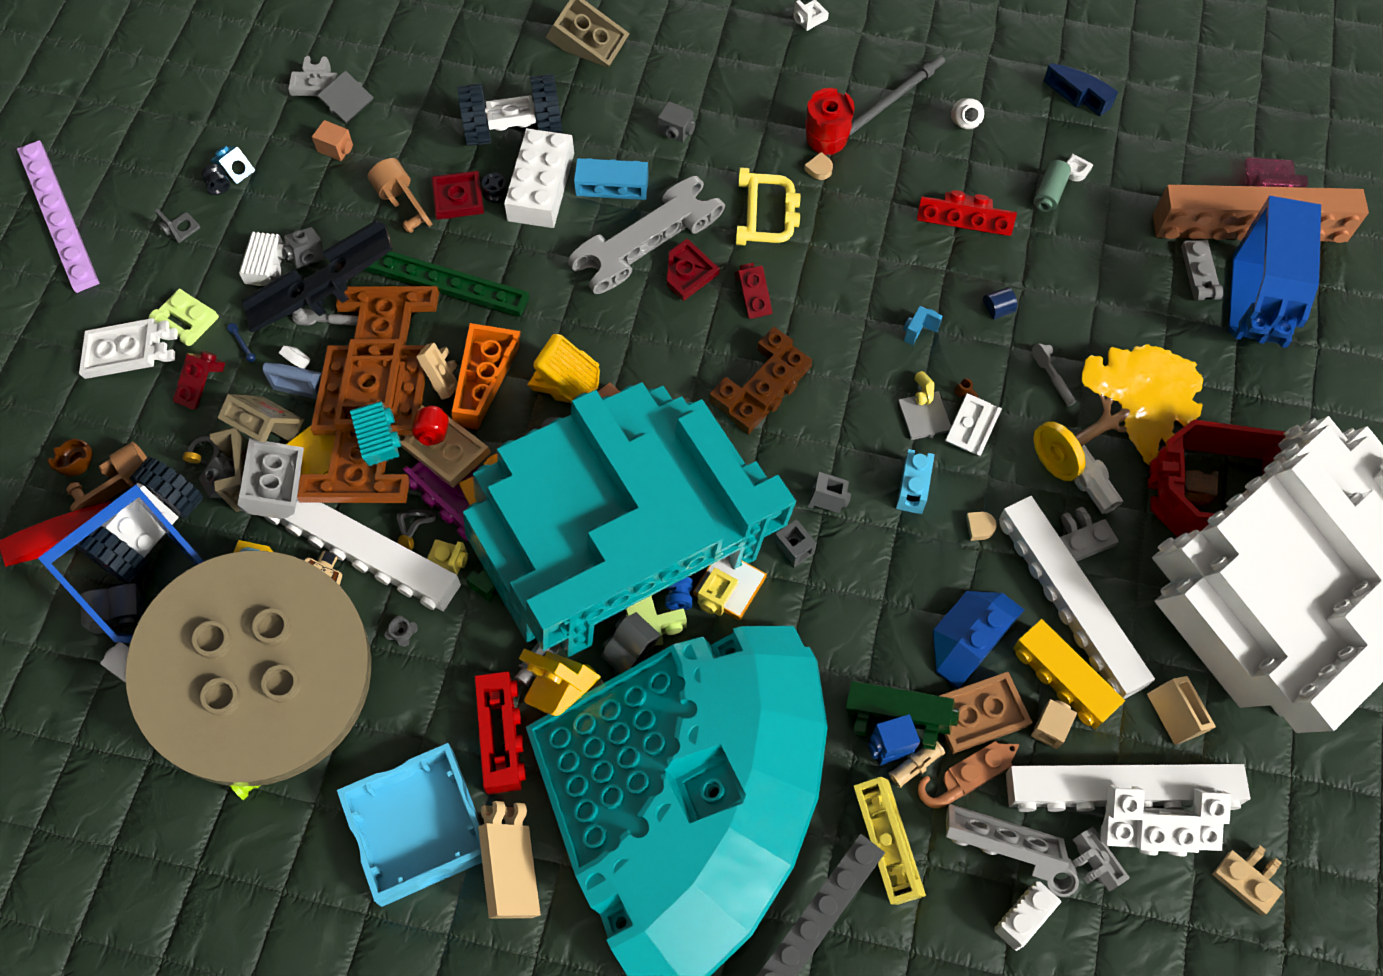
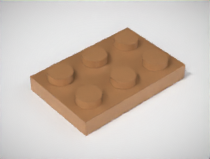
[940,672,1032,754]

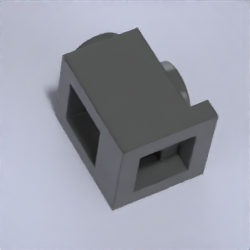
[808,472,851,513]
[774,519,817,568]

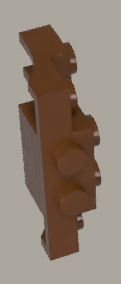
[709,326,813,435]

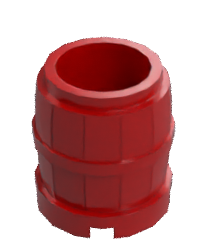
[805,88,855,155]

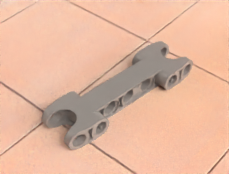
[568,176,725,294]

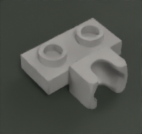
[288,56,338,96]

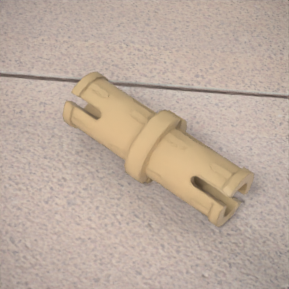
[889,741,945,788]

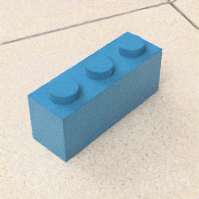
[574,158,649,200]

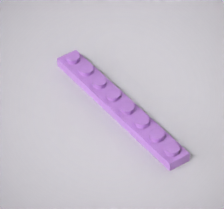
[17,140,100,293]

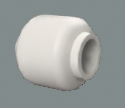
[951,98,984,129]

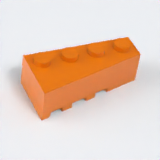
[452,323,520,430]

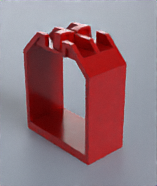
[1148,420,1286,538]

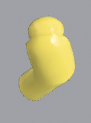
[915,371,934,406]

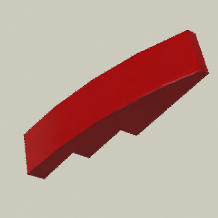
[0,502,111,567]

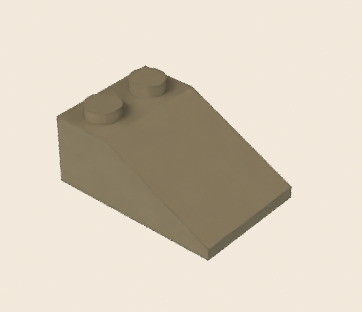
[546,0,630,68]

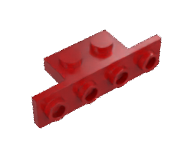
[917,190,1017,236]

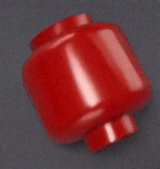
[412,406,449,446]

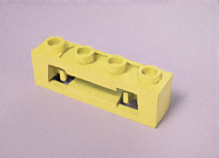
[854,777,926,905]

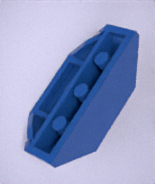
[933,591,1024,689]

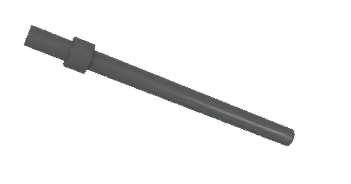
[849,55,945,136]

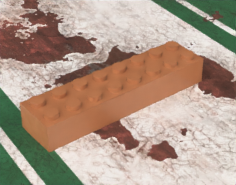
[1153,185,1369,243]

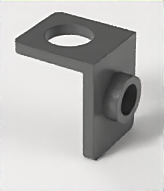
[154,208,201,243]

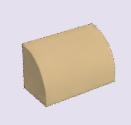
[1147,676,1216,745]

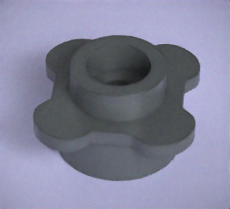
[385,615,418,647]

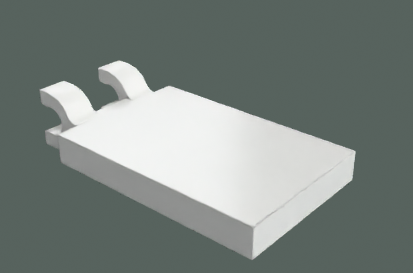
[79,318,178,379]

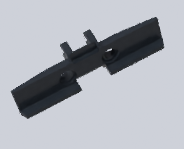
[242,220,393,333]

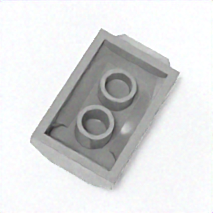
[238,438,304,519]

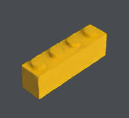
[1013,619,1125,730]

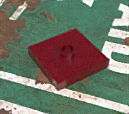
[432,171,484,220]

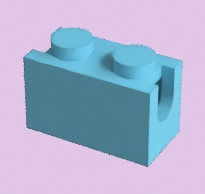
[896,449,935,514]

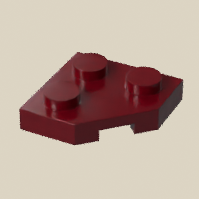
[667,239,720,301]

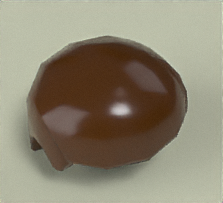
[47,438,93,477]

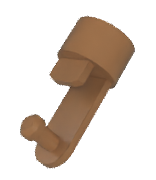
[367,158,433,233]
[66,441,147,512]

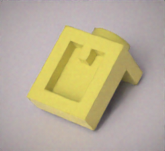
[427,539,468,575]
[698,567,738,616]

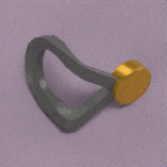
[182,436,221,466]
[397,509,436,550]

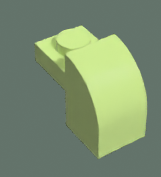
[625,596,687,645]

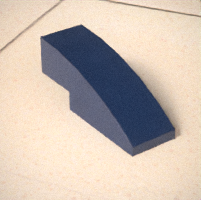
[1043,63,1118,117]

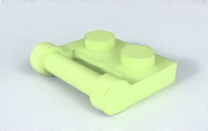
[149,288,219,346]

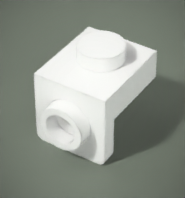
[793,0,829,31]

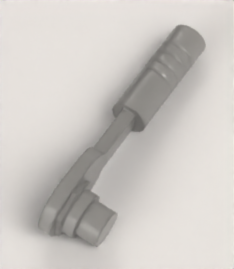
[292,308,358,326]
[1032,343,1076,406]

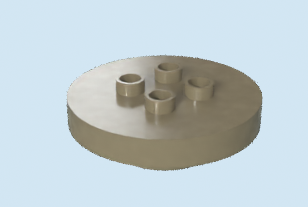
[125,551,371,787]

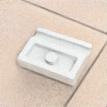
[945,393,1002,456]

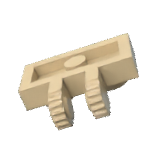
[416,342,458,400]
[1212,845,1283,916]

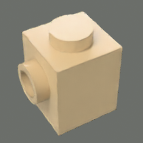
[1031,699,1077,749]

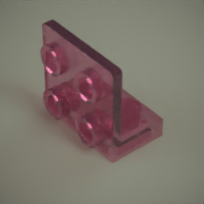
[1245,158,1308,188]

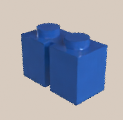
[868,714,920,766]

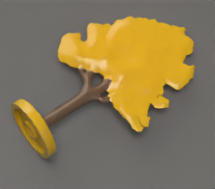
[1033,344,1203,481]

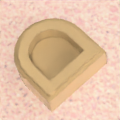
[804,152,833,180]
[966,512,996,541]

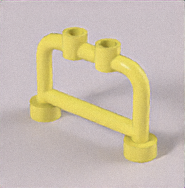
[736,168,800,246]

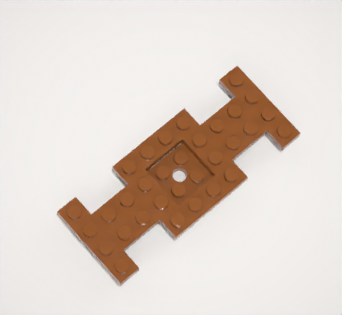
[297,286,439,503]

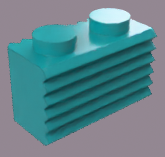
[350,401,402,466]

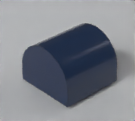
[982,287,1017,320]

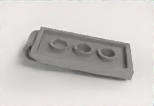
[946,804,1079,897]

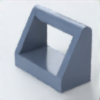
[263,363,322,399]

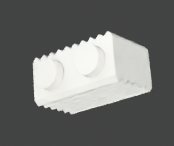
[239,232,286,286]
[994,882,1061,951]

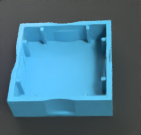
[337,743,482,907]

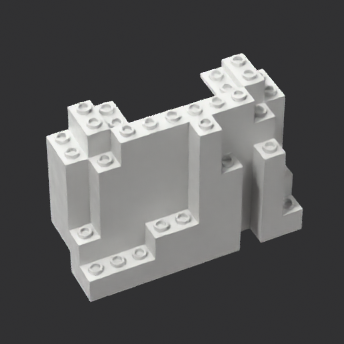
[1152,416,1383,733]

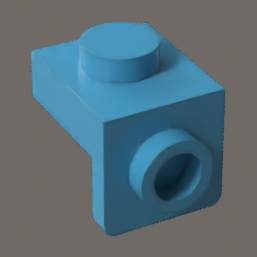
[903,306,942,345]

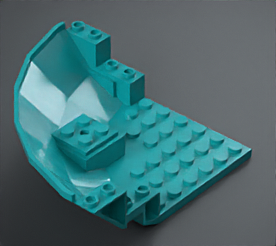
[526,626,828,976]

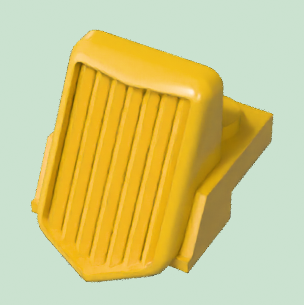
[528,334,600,403]
[519,649,601,716]

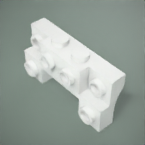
[1100,785,1231,856]

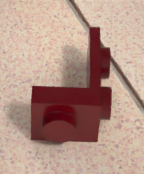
[734,262,772,319]
[173,351,225,410]

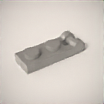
[1181,240,1223,301]

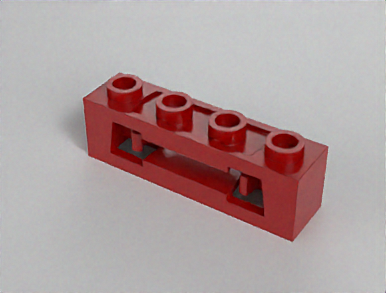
[475,672,526,795]

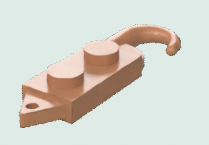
[918,741,1019,808]

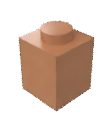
[312,120,353,161]

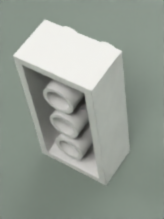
[504,128,574,228]

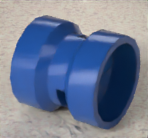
[665,577,693,610]

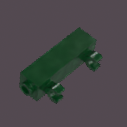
[846,681,960,750]

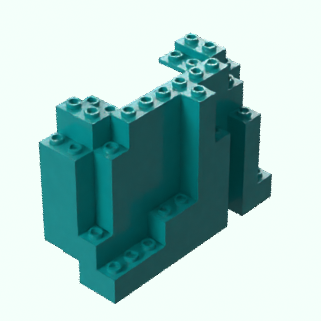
[463,382,796,658]

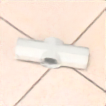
[1074,445,1123,514]

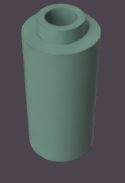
[1034,160,1071,212]

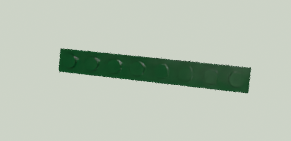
[364,251,530,317]

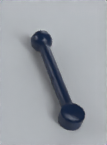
[227,323,256,362]

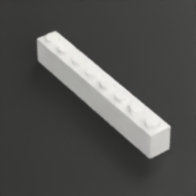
[999,496,1155,699]
[264,499,461,612]
[1005,764,1250,812]

